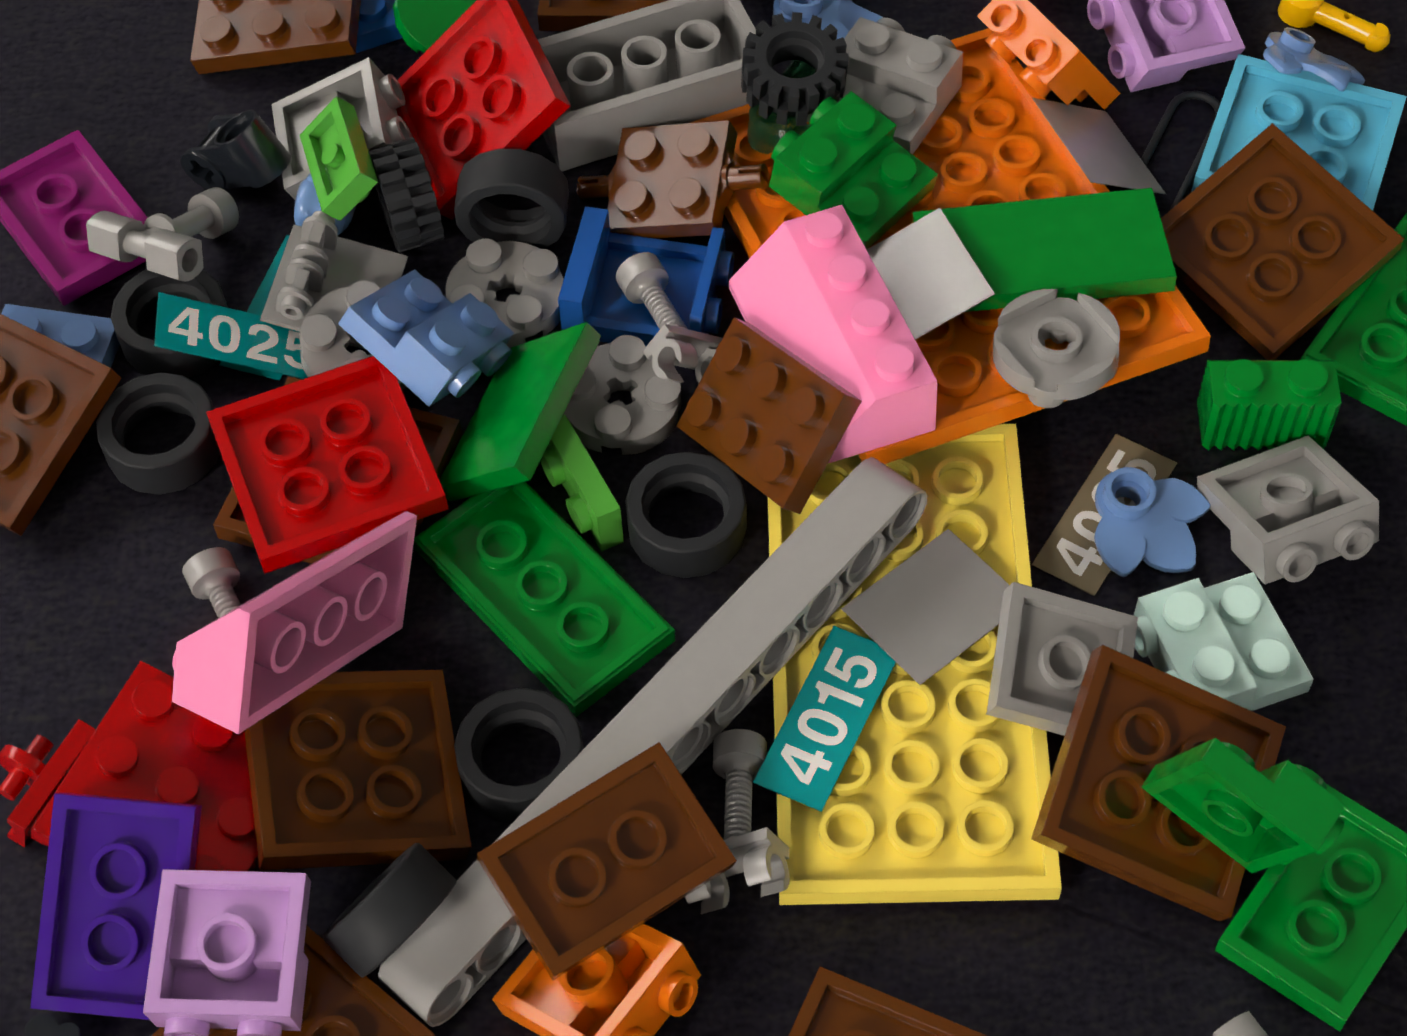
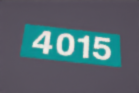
[753,626,896,812]

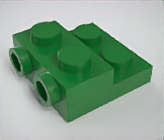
[769,91,938,250]
[1141,738,1346,873]

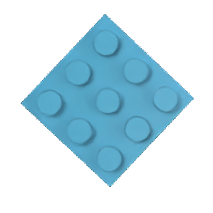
[1191,54,1407,211]

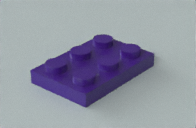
[30,792,202,1020]

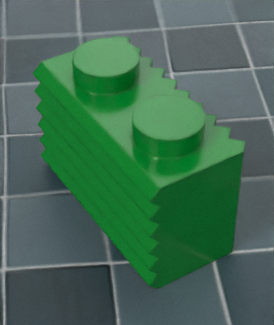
[1197,359,1342,451]

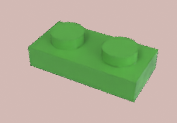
[300,96,378,221]
[540,415,624,552]

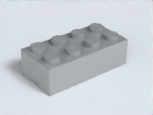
[538,0,756,171]

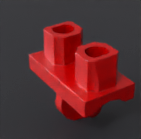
[0,719,96,847]

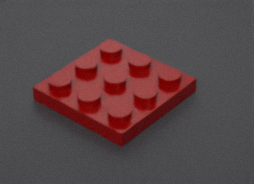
[396,0,571,220]
[206,356,449,574]
[31,661,259,872]

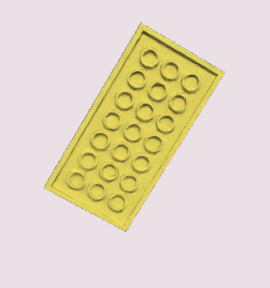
[767,424,1062,905]

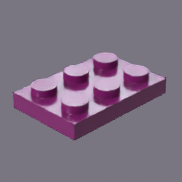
[0,130,148,306]

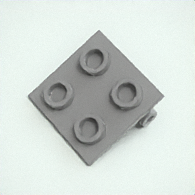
[260,211,408,350]

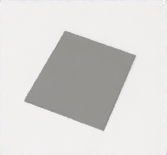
[1032,98,1166,194]
[867,208,995,340]
[841,529,1009,685]

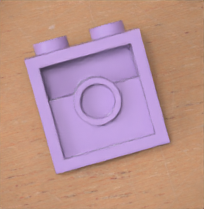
[1087,0,1245,92]
[143,869,311,1036]

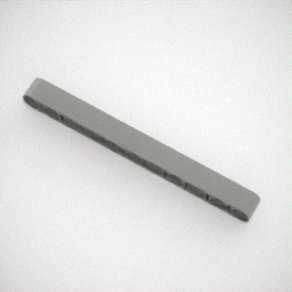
[378,457,928,1027]

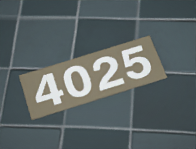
[1032,434,1177,596]

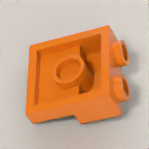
[977,0,1121,110]
[492,923,701,1036]

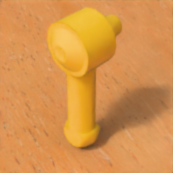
[1278,0,1391,52]

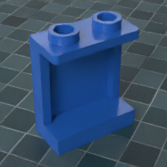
[558,206,735,346]

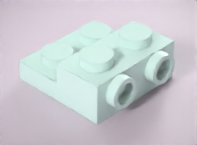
[1134,572,1314,711]

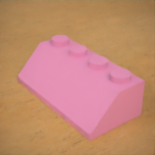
[729,205,937,464]
[172,511,417,734]

